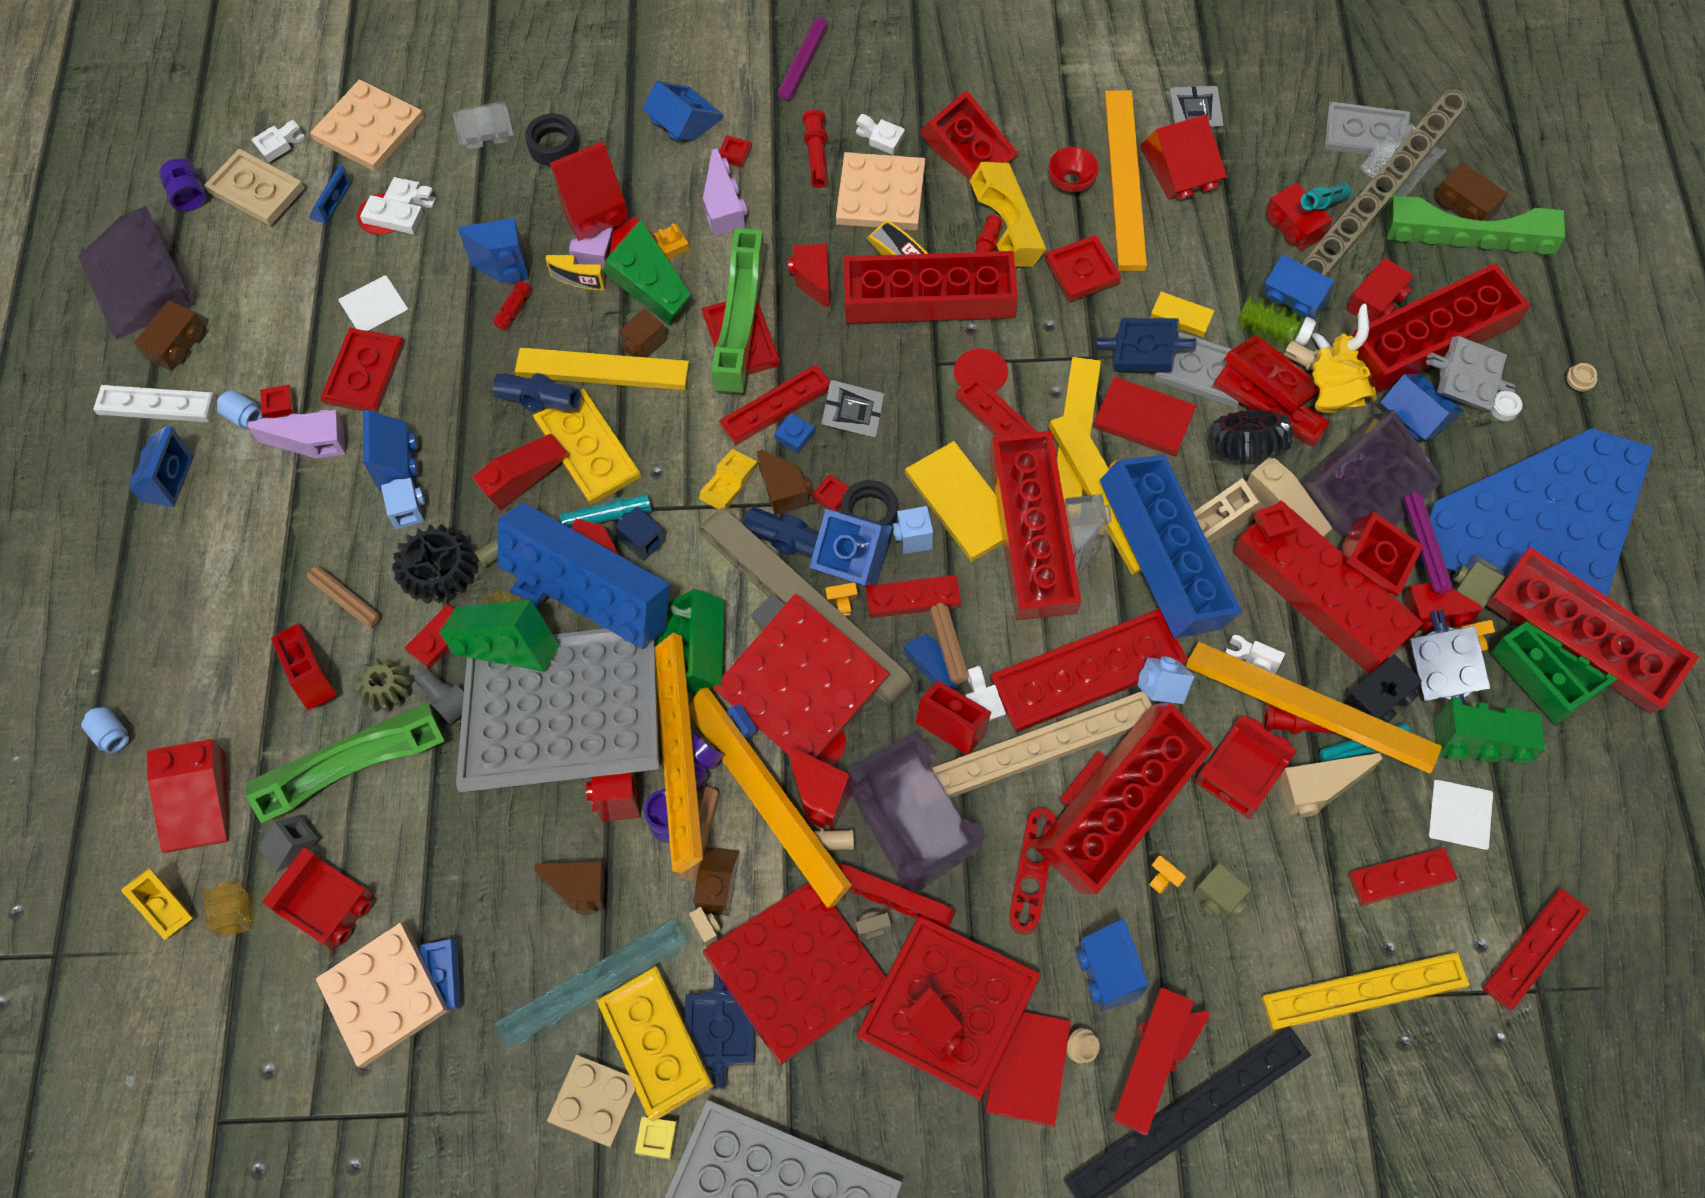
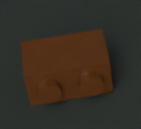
[1434,162,1508,221]
[134,300,206,371]

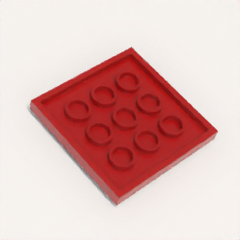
[713,593,891,759]
[703,882,892,1066]
[856,916,1041,1102]

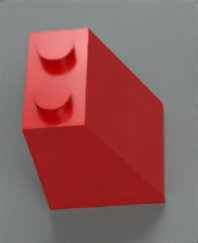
[1140,114,1227,200]

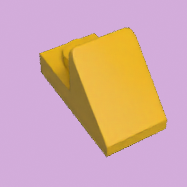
[121,867,193,940]

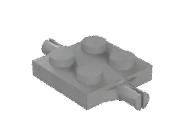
[1426,336,1516,411]

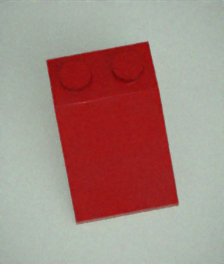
[919,90,1018,180]
[550,141,629,241]
[147,739,228,854]

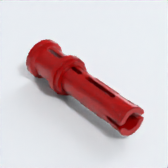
[802,109,828,188]
[1262,703,1340,735]

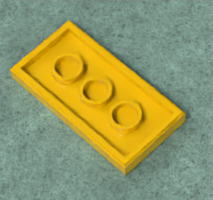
[533,388,642,506]
[905,441,1003,562]
[596,966,714,1122]

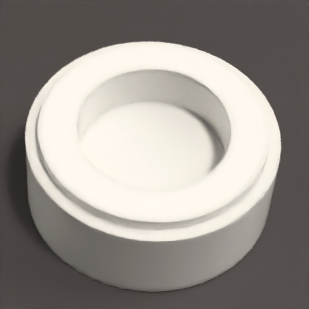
[1294,317,1316,346]
[1491,391,1523,421]

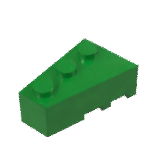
[603,220,691,325]
[439,599,560,672]
[1491,622,1618,726]
[1433,697,1545,764]

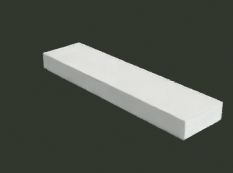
[93,385,216,422]

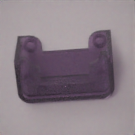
[847,732,985,893]

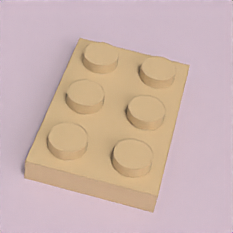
[204,149,305,226]

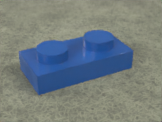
[420,939,461,1011]

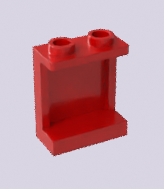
[1195,715,1297,820]
[261,847,375,952]

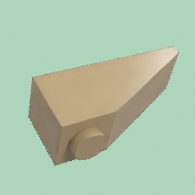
[1247,457,1333,537]
[1193,478,1266,543]
[1279,753,1382,817]

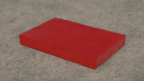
[701,300,780,376]
[320,328,405,413]
[1224,335,1320,413]
[1093,376,1197,457]
[985,1012,1071,1127]

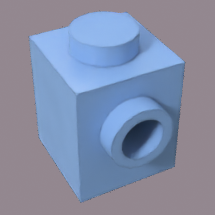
[381,478,426,530]
[892,506,933,554]
[1137,656,1194,704]

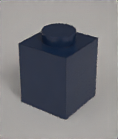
[615,506,665,561]

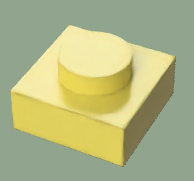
[635,1117,677,1160]

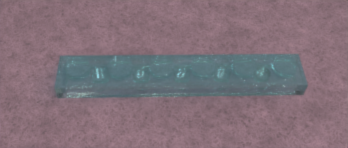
[494,918,688,1050]

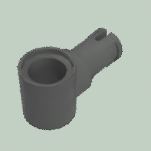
[415,668,464,726]

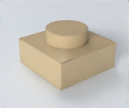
[689,907,721,948]

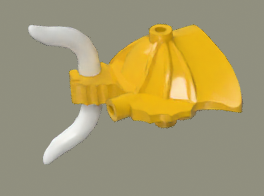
[1311,304,1376,413]

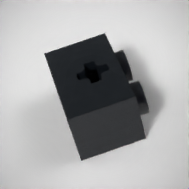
[1343,654,1422,723]

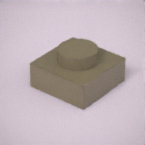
[855,911,891,942]

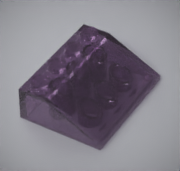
[78,206,196,340]
[1300,410,1444,539]

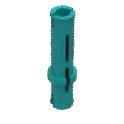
[1301,183,1351,210]
[559,493,652,528]

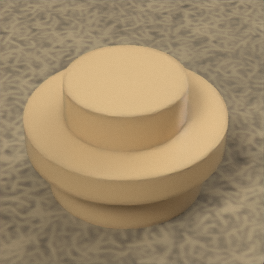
[1566,363,1597,392]
[1067,1028,1100,1063]

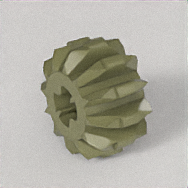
[354,658,410,712]

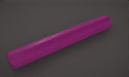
[778,17,827,101]
[1404,492,1452,595]

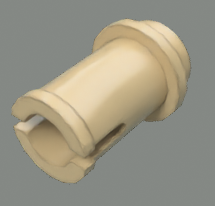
[1284,340,1319,372]
[814,827,854,850]

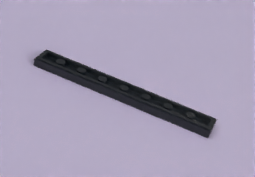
[1064,1026,1312,1198]

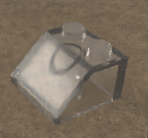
[452,100,515,149]
[1360,117,1447,196]
[1065,494,1111,578]

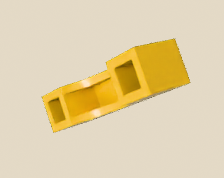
[970,162,1046,267]

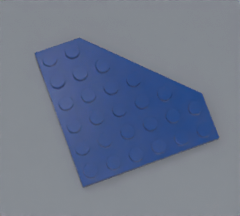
[1416,428,1654,596]

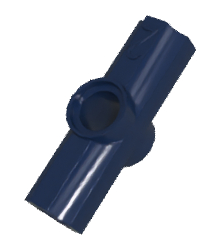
[492,373,581,412]
[743,506,819,558]

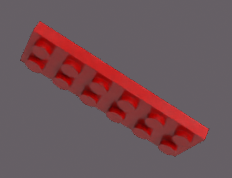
[990,609,1188,733]

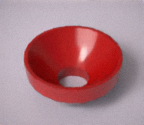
[1048,147,1099,192]

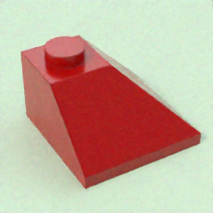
[788,747,851,829]

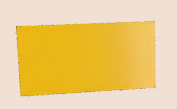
[1150,292,1215,338]

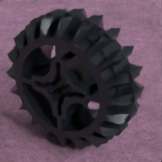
[1210,409,1293,462]
[392,524,476,604]

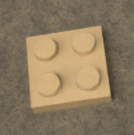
[547,1055,636,1149]

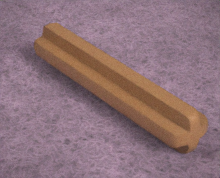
[307,566,380,628]
[930,603,969,685]
[680,787,719,882]

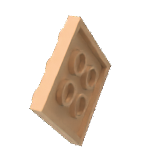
[310,79,424,172]
[836,152,925,230]
[316,923,449,1068]

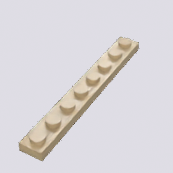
[908,691,1151,809]

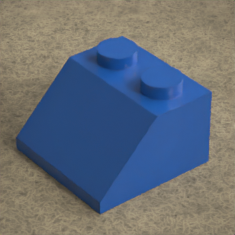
[642,81,724,141]
[458,218,529,283]
[1263,254,1334,319]
[1381,374,1464,440]
[363,410,419,492]
[129,426,194,507]
[809,509,893,586]
[1076,919,1149,1012]

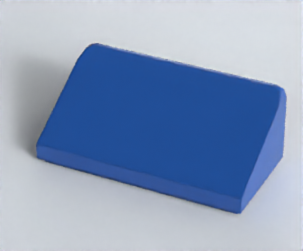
[309,165,351,224]
[904,633,963,690]

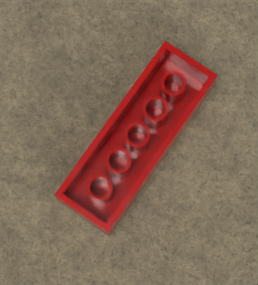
[844,251,1018,324]
[1350,263,1530,393]
[989,431,1082,621]
[1233,500,1423,675]
[1486,547,1699,713]
[1035,702,1214,894]

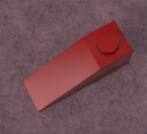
[472,433,569,511]
[271,623,336,711]

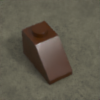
[756,450,812,515]
[693,847,739,916]
[535,862,606,915]

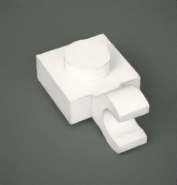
[856,114,905,155]
[251,120,305,163]
[384,177,436,208]
[1225,635,1285,674]
[965,666,1006,721]

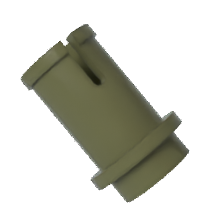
[474,534,498,568]

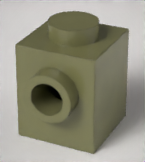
[1452,554,1505,608]
[1193,862,1251,922]

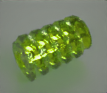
[1238,293,1304,348]

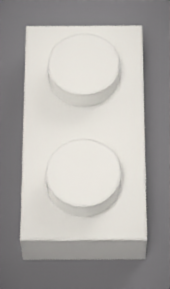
[360,195,424,235]

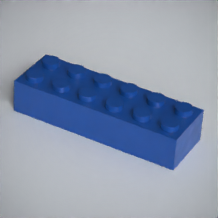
[1100,455,1242,639]
[498,502,670,649]

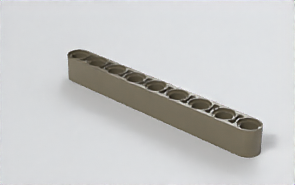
[1303,89,1467,276]
[699,508,912,705]

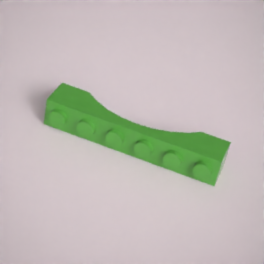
[1386,195,1565,255]
[711,228,765,393]
[246,701,444,823]

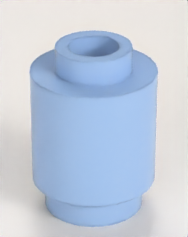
[217,390,263,429]
[81,707,129,754]

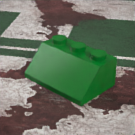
[655,589,725,694]

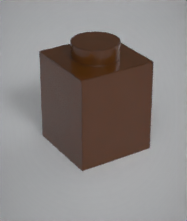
[619,308,667,358]

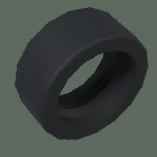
[525,113,579,166]
[841,480,898,529]

